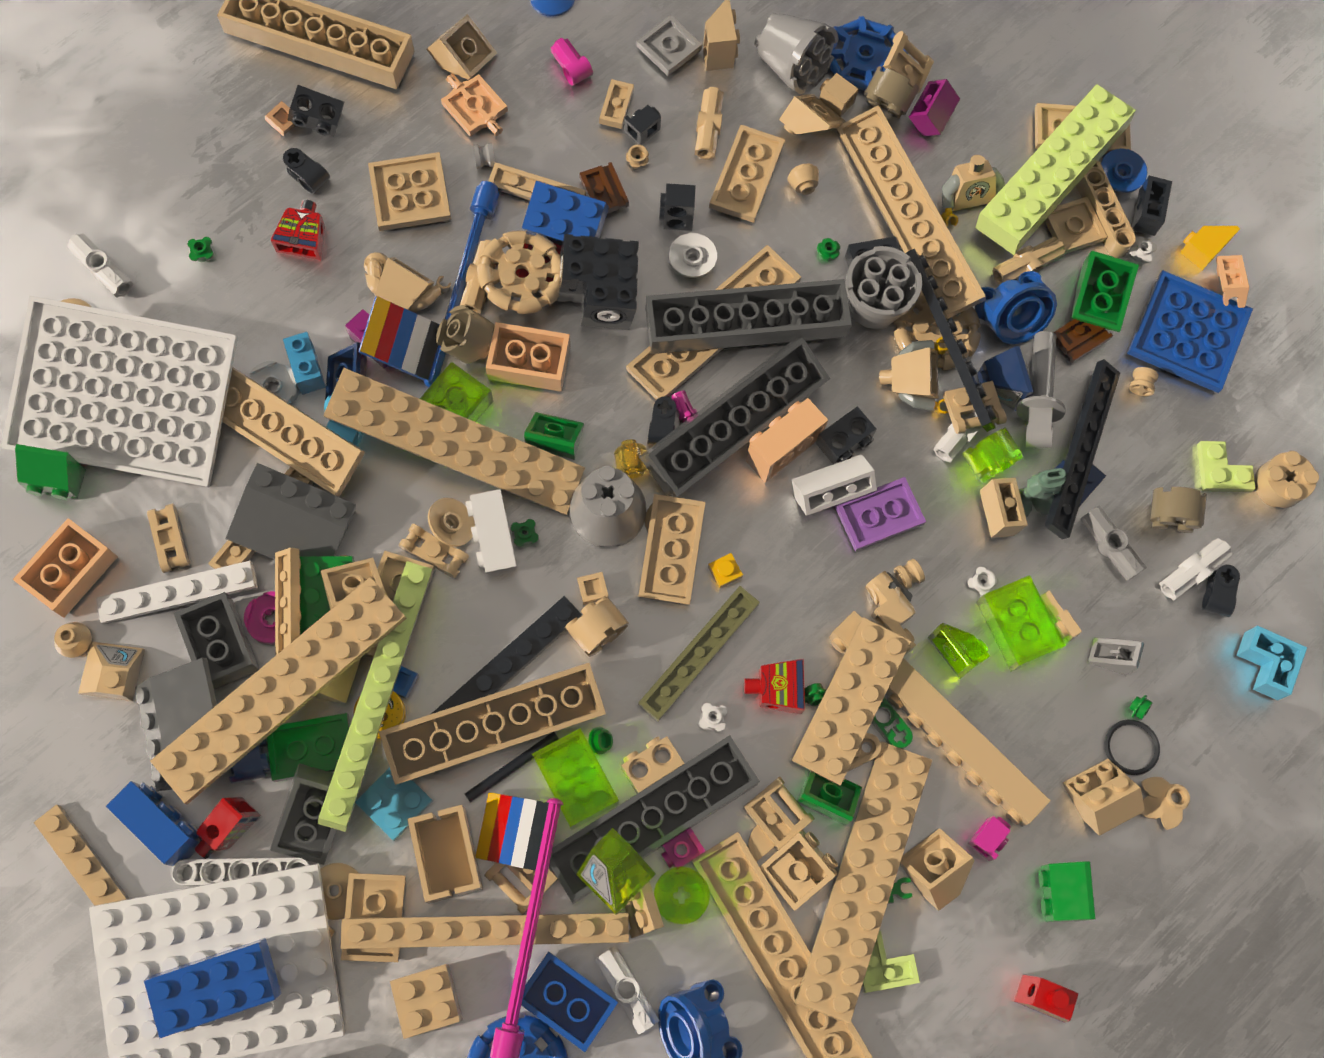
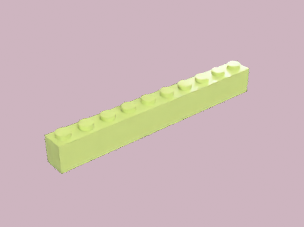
[318,561,432,832]

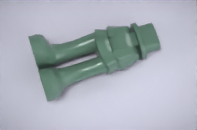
[1019,468,1066,517]

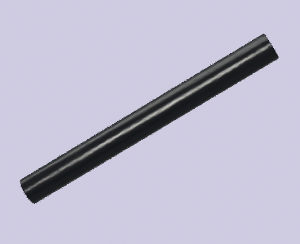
[464,732,560,803]

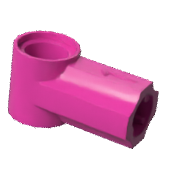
[551,38,593,86]

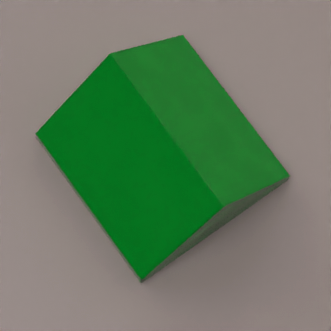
[524,412,584,460]
[797,771,862,825]

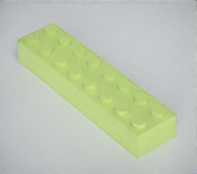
[975,84,1136,255]

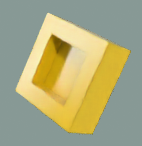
[708,553,743,588]

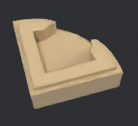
[748,825,775,862]

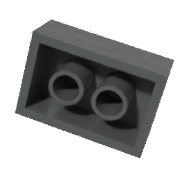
[174,592,259,689]

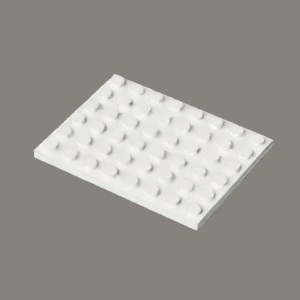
[1,296,238,487]
[89,863,345,1058]

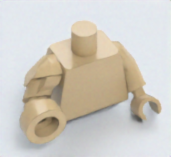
[364,252,451,313]

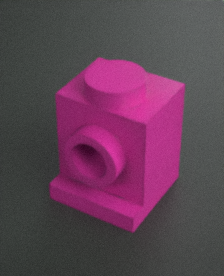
[968,816,1011,861]
[661,827,705,871]

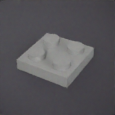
[637,15,702,76]

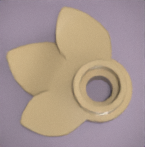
[1141,777,1190,830]

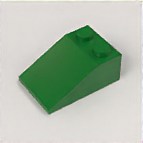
[1071,251,1139,332]

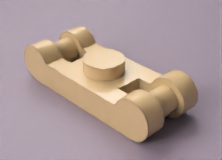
[147,503,190,573]
[398,524,469,578]

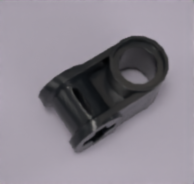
[283,148,330,194]
[647,396,676,445]
[1202,565,1240,617]

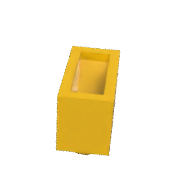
[1180,226,1240,270]

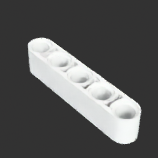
[171,858,312,887]

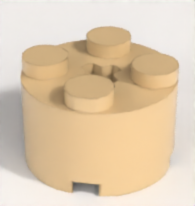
[1255,451,1319,508]
[565,595,629,657]

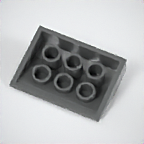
[225,463,356,560]
[135,658,217,792]

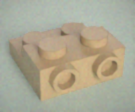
[760,829,838,911]

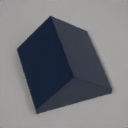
[325,342,367,400]

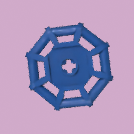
[830,16,908,91]

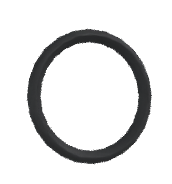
[1104,719,1160,775]

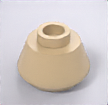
[787,163,819,195]
[54,622,92,658]

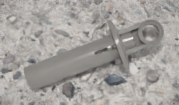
[1016,331,1066,448]

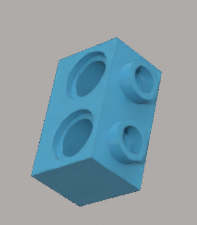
[283,332,326,395]

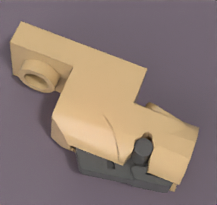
[865,571,916,656]

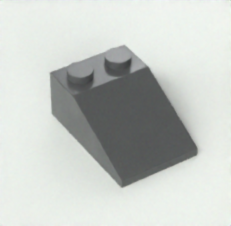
[270,763,337,865]

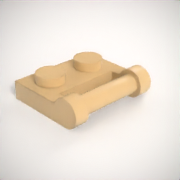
[883,31,934,93]
[943,381,1007,434]
[743,777,815,850]
[484,863,558,915]
[614,871,664,938]

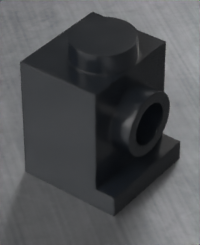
[624,105,661,145]

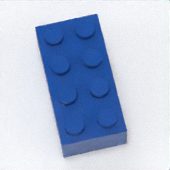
[144,938,282,1039]

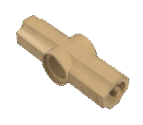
[695,87,724,160]
[992,237,1065,285]
[460,240,496,314]

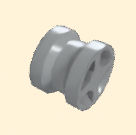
[473,143,495,169]

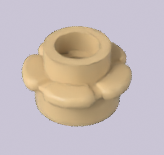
[626,145,649,168]

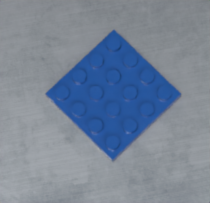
[1127,270,1253,393]

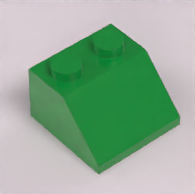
[15,444,86,500]
[1038,861,1095,922]

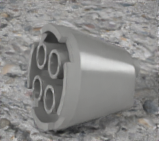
[754,13,838,94]
[845,246,922,329]
[570,465,646,547]

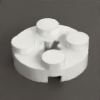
[249,361,298,404]

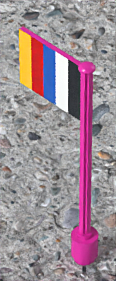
[476,792,563,1058]

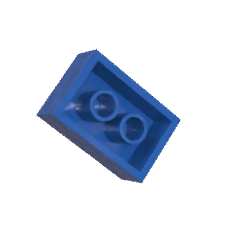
[522,181,609,243]
[106,781,201,866]
[521,951,618,1052]

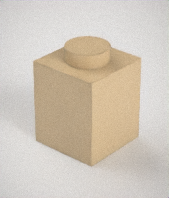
[820,73,858,117]

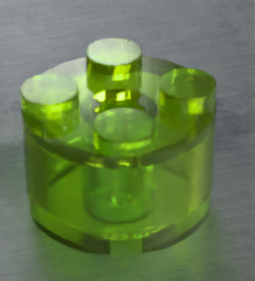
[962,427,1024,483]
[653,866,710,925]

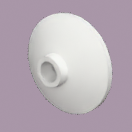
[669,233,717,278]

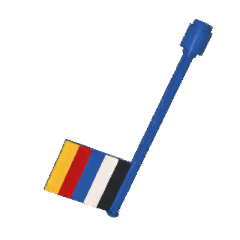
[358,181,499,388]

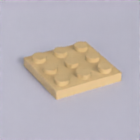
[368,152,451,231]

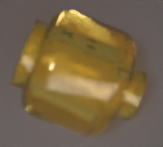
[614,439,647,479]

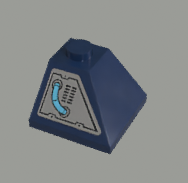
[977,346,1034,411]

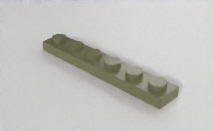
[638,586,760,721]

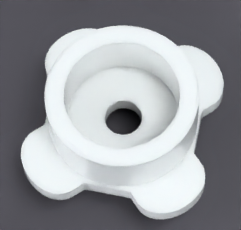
[1129,237,1157,263]
[968,567,999,597]
[699,703,728,732]

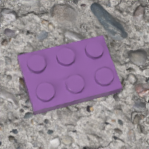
[834,477,926,552]

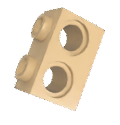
[621,736,685,794]

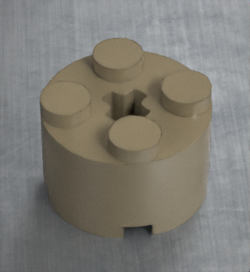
[864,66,919,119]
[436,305,495,364]
[1150,487,1207,533]

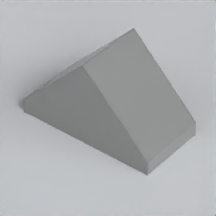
[1088,638,1144,676]

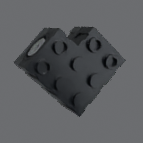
[557,234,639,330]

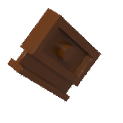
[579,162,629,214]
[1053,319,1113,363]

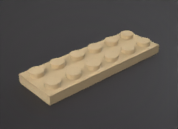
[792,617,911,786]

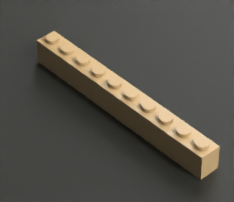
[829,611,1051,826]
[341,913,629,949]

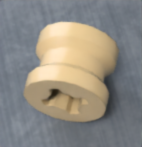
[1129,367,1159,396]
[894,559,925,590]

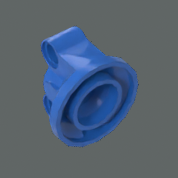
[975,271,1057,344]
[658,979,743,1058]

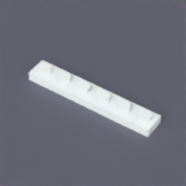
[96,561,258,624]

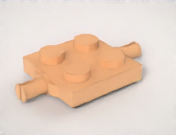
[441,73,508,137]

